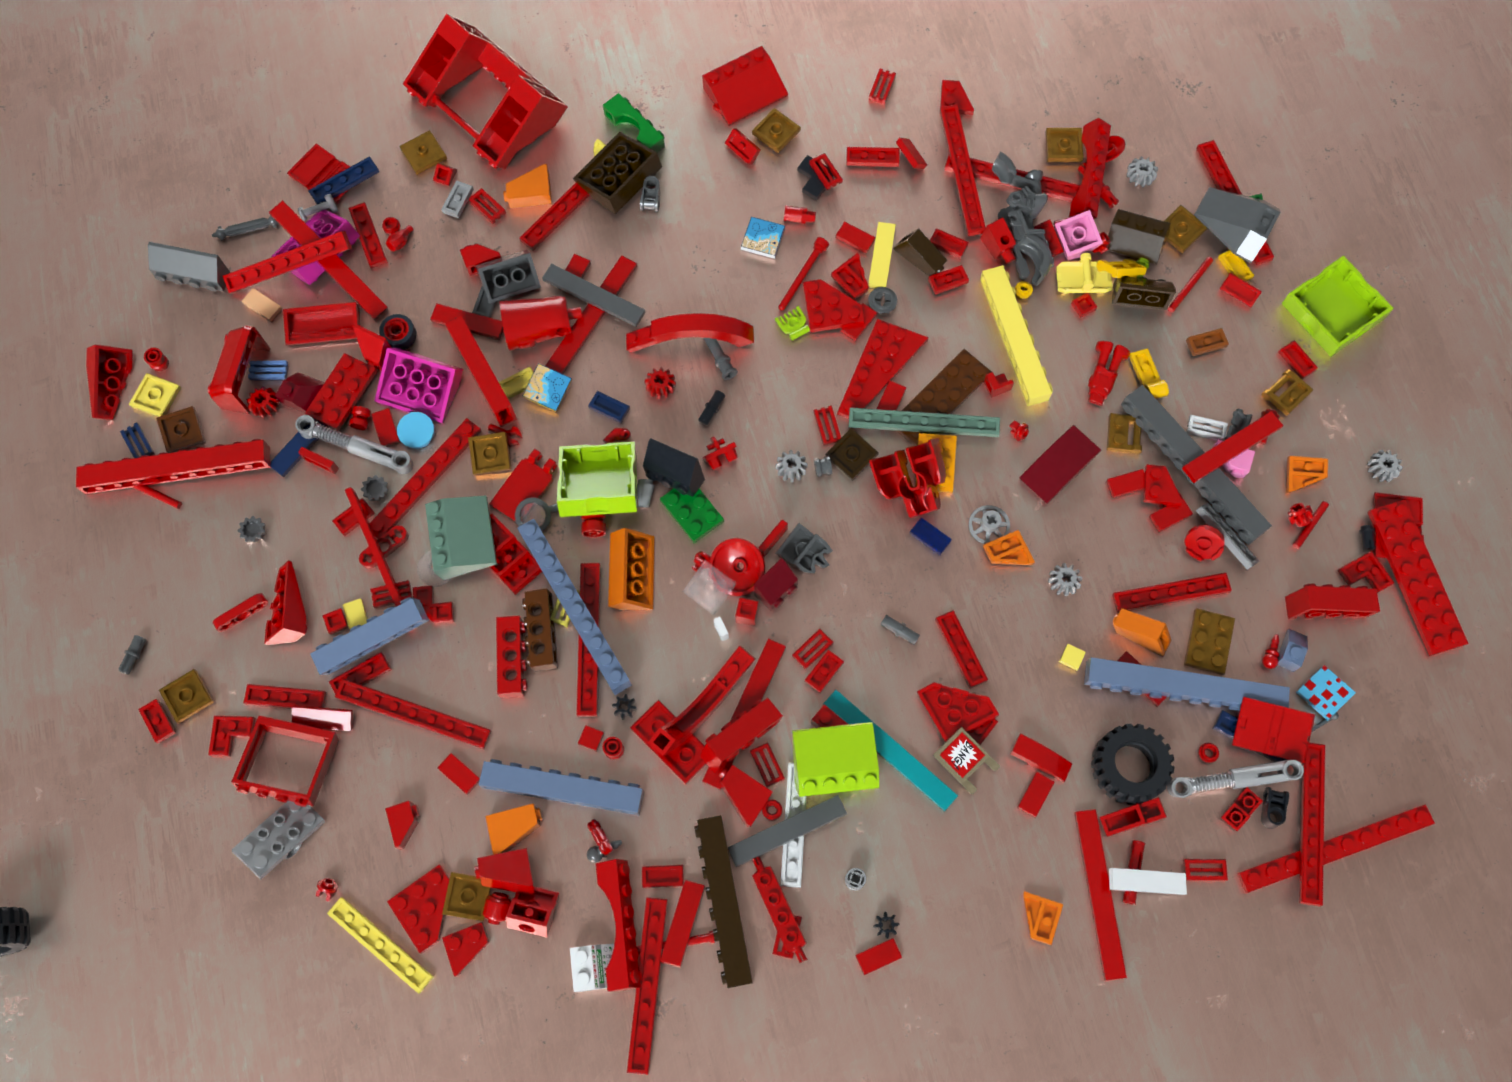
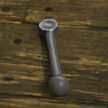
[1312,712,1339,732]

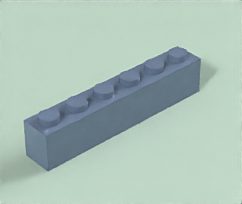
[310,597,429,675]

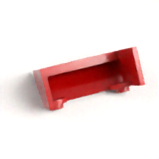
[208,326,270,414]

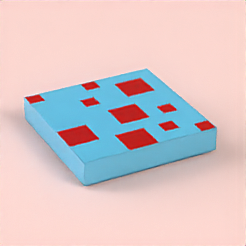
[1296,665,1356,721]

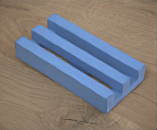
[248,360,288,380]

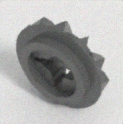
[868,287,897,315]

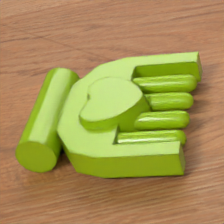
[775,306,810,341]

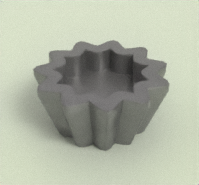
[361,475,388,501]
[237,516,265,542]

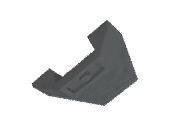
[1194,187,1281,263]

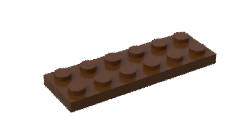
[897,349,992,446]

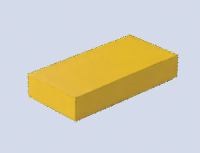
[1218,250,1254,282]

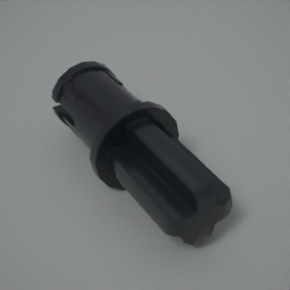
[698,390,725,425]

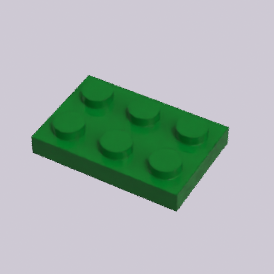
[660,489,724,543]

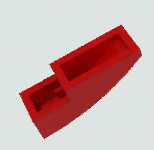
[1010,733,1072,782]
[1099,797,1167,837]

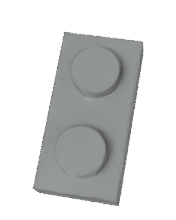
[441,180,474,218]

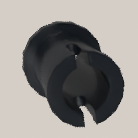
[1359,525,1376,550]

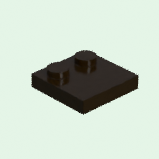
[825,428,879,481]

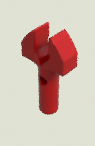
[488,424,522,446]

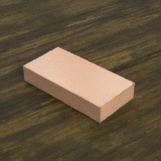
[241,288,283,322]

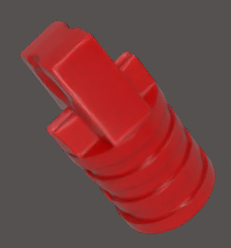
[783,205,816,224]

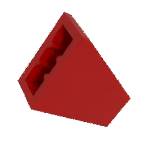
[719,765,773,827]
[474,848,534,895]

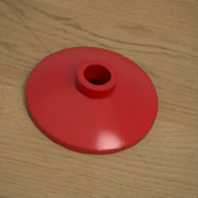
[1106,136,1126,162]

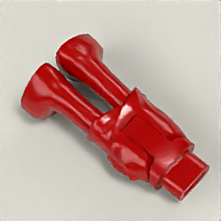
[1088,341,1130,406]

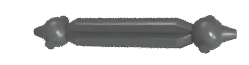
[212,215,278,241]

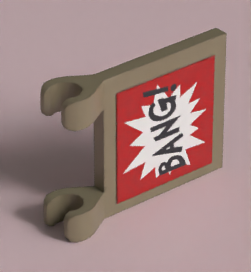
[933,727,1000,794]

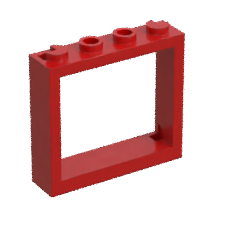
[231,716,339,807]

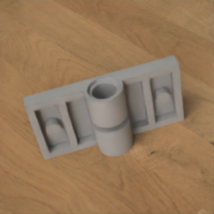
[232,801,325,880]

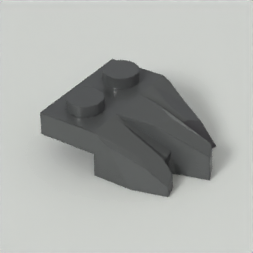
[775,523,833,573]

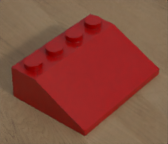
[702,46,788,125]

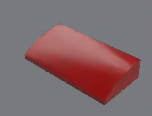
[283,302,360,345]

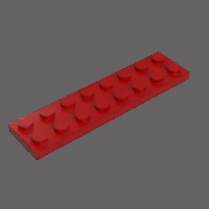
[1367,500,1469,656]

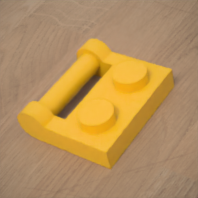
[1096,259,1147,278]

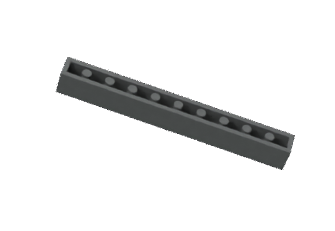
[1121,385,1272,545]

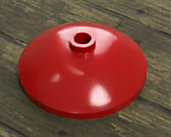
[709,538,765,596]

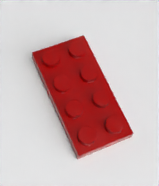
[305,353,377,431]

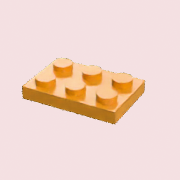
[915,433,957,493]

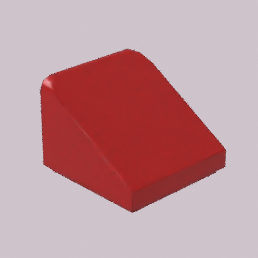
[433,163,457,186]

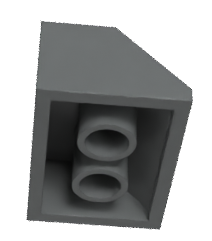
[475,250,541,304]

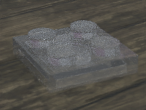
[683,560,737,615]

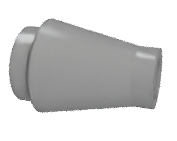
[637,479,655,508]

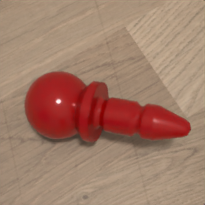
[1262,634,1280,669]

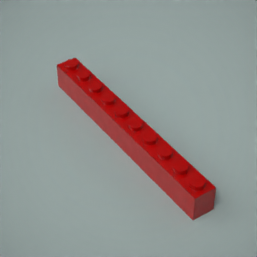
[76,439,271,494]

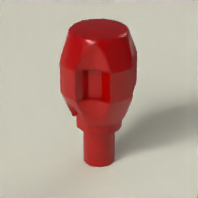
[386,225,414,252]

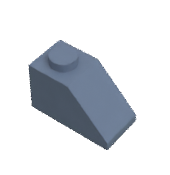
[1278,629,1308,672]

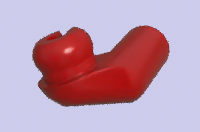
[603,428,631,444]

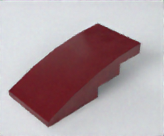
[1019,425,1102,504]

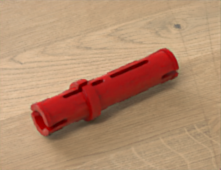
[1078,162,1119,208]
[1122,840,1146,905]

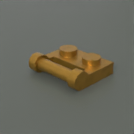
[1261,369,1313,416]
[1107,413,1142,454]

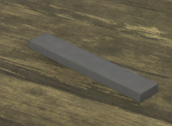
[542,264,646,327]
[728,795,847,867]

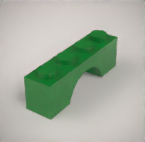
[603,93,665,153]

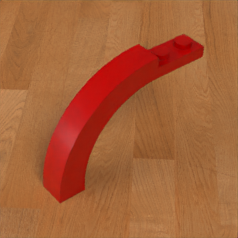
[626,313,754,353]
[648,646,756,756]

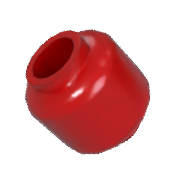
[483,892,511,925]

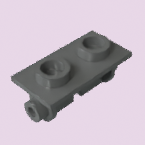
[1224,409,1253,440]

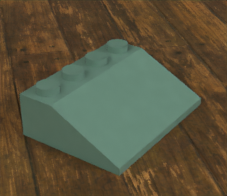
[425,495,497,580]

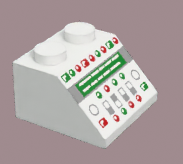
[570,943,614,992]

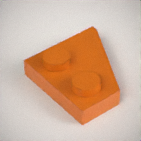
[1286,456,1328,493]
[1023,891,1063,946]

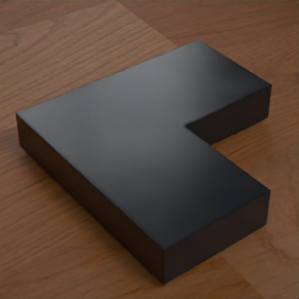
[797,155,835,201]

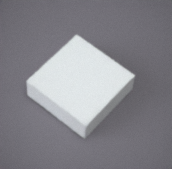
[714,617,729,641]

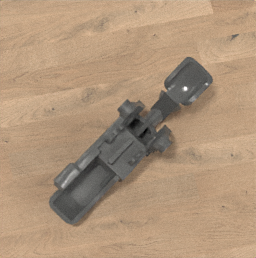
[992,151,1054,286]

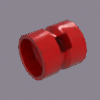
[581,514,606,538]

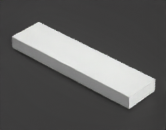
[1109,868,1187,895]

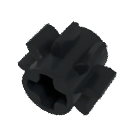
[612,694,637,720]
[873,912,900,939]

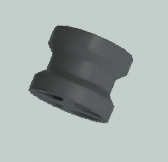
[814,456,832,477]

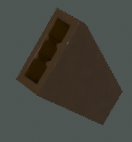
[893,228,947,276]

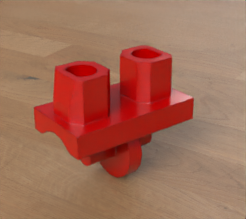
[702,436,738,470]

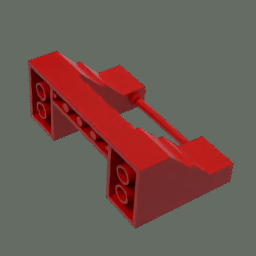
[403,13,568,169]

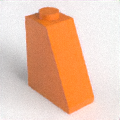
[503,164,552,208]
[1113,608,1172,657]
[485,804,543,855]

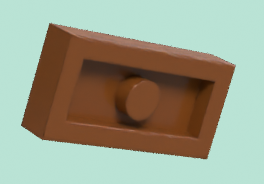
[1186,328,1229,356]

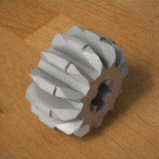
[1127,156,1158,188]
[776,450,808,482]
[1367,450,1403,482]
[1048,563,1082,597]

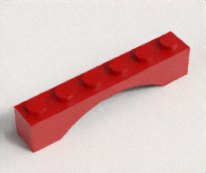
[1069,118,1111,220]
[596,859,641,992]

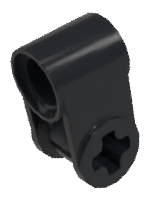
[1261,787,1289,829]

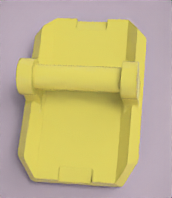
[1056,253,1113,294]

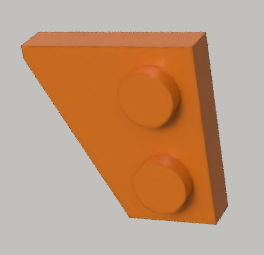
[983,530,1035,565]

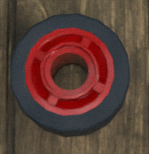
[379,314,416,350]

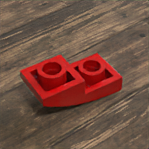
[1221,787,1263,831]

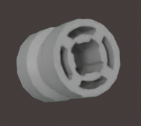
[845,868,866,891]

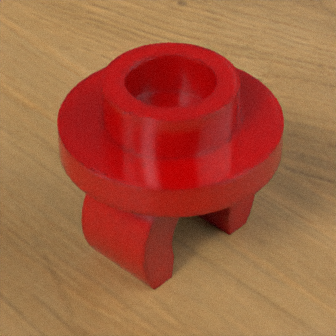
[1009,420,1029,441]
[692,551,710,572]
[316,878,338,902]

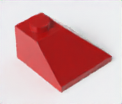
[353,323,391,371]

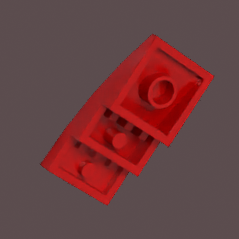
[489,514,542,595]

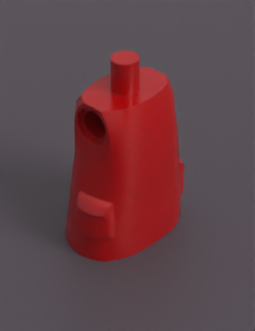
[500,296,583,351]

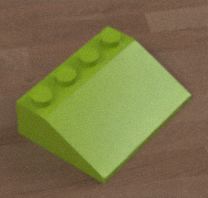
[792,722,879,797]

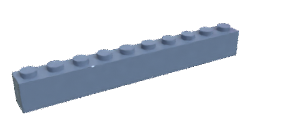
[517,519,632,695]
[1084,657,1290,710]

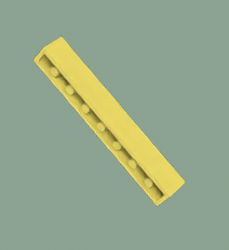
[980,265,1053,406]

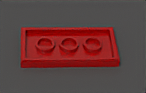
[630,700,706,784]

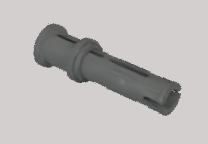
[704,338,738,380]

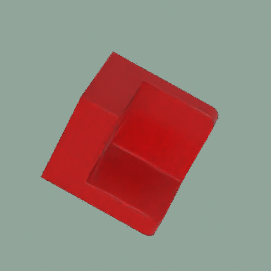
[984,372,1014,398]
[735,598,759,626]

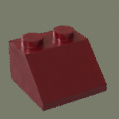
[754,558,798,611]

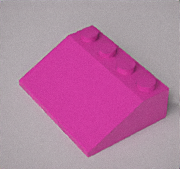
[271,210,360,285]
[374,348,463,423]

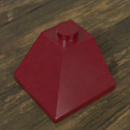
[275,372,325,413]

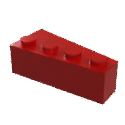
[1285,583,1380,619]
[700,698,783,774]

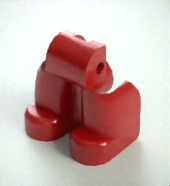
[869,438,946,518]

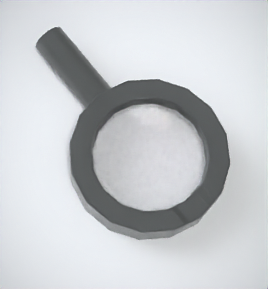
[514,497,558,531]

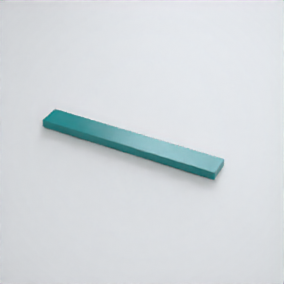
[823,690,958,812]

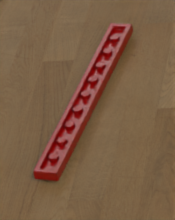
[1237,804,1435,893]

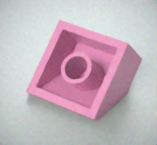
[1055,210,1103,261]

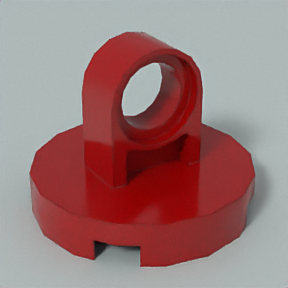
[1184,524,1225,561]

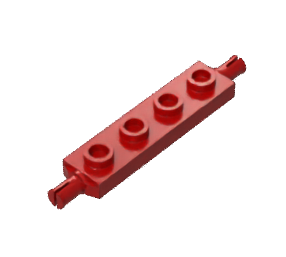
[752,856,808,963]

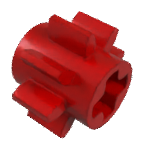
[1092,232,1111,254]
[1288,503,1313,527]

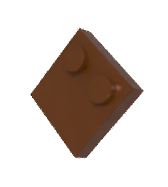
[156,406,205,453]

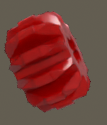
[644,367,676,400]
[246,386,280,419]

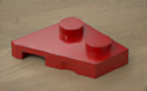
[940,80,974,115]
[831,253,869,300]
[1143,464,1182,506]
[442,922,489,977]

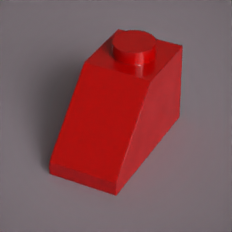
[460,244,501,276]
[385,801,420,850]

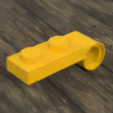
[1129,348,1169,399]

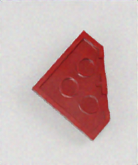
[803,279,865,333]
[917,682,999,742]
[387,864,450,954]

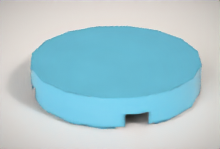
[397,412,435,449]

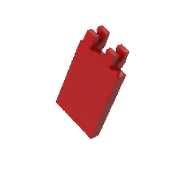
[489,448,558,523]

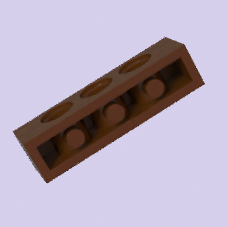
[522,588,558,672]

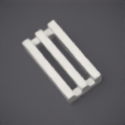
[1186,415,1228,441]

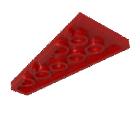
[837,319,929,419]

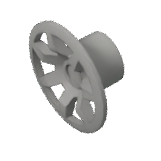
[969,505,1010,544]

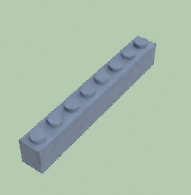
[479,759,644,816]

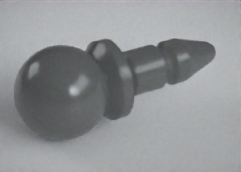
[587,840,622,863]

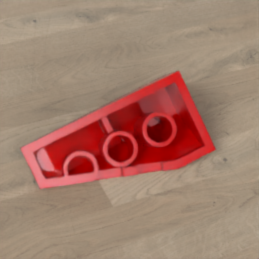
[86,344,133,420]
[264,560,307,645]

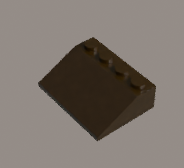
[573,132,662,214]

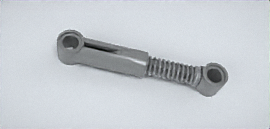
[295,415,413,474]
[1167,760,1304,798]

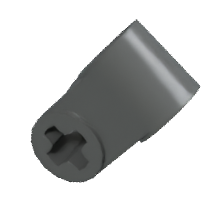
[640,176,661,212]

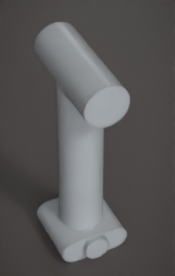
[298,194,338,221]

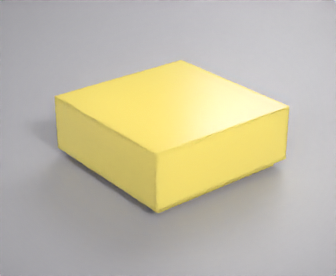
[1059,644,1086,671]

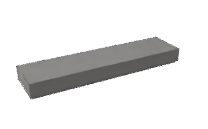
[1196,503,1259,570]

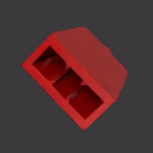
[980,217,1016,264]

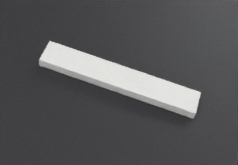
[780,763,807,888]

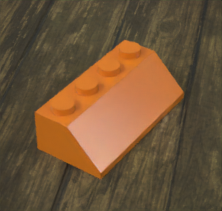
[608,528,654,611]

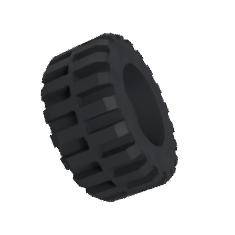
[1091,724,1175,805]
[0,907,31,957]

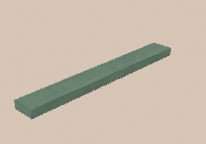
[848,408,1000,437]

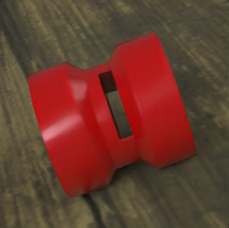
[144,347,169,372]
[349,406,371,431]
[602,737,624,760]

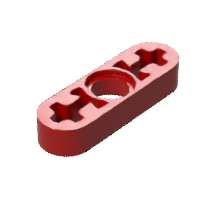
[359,525,409,569]
[213,593,268,632]

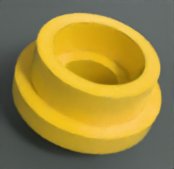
[1015,281,1033,299]

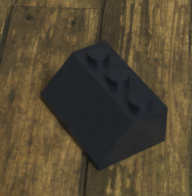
[643,438,705,497]

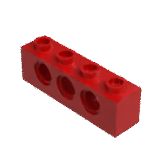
[496,616,527,698]

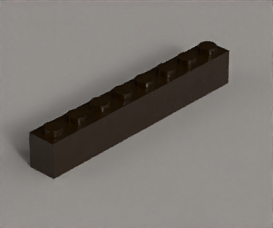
[694,815,753,989]

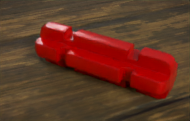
[587,819,613,855]

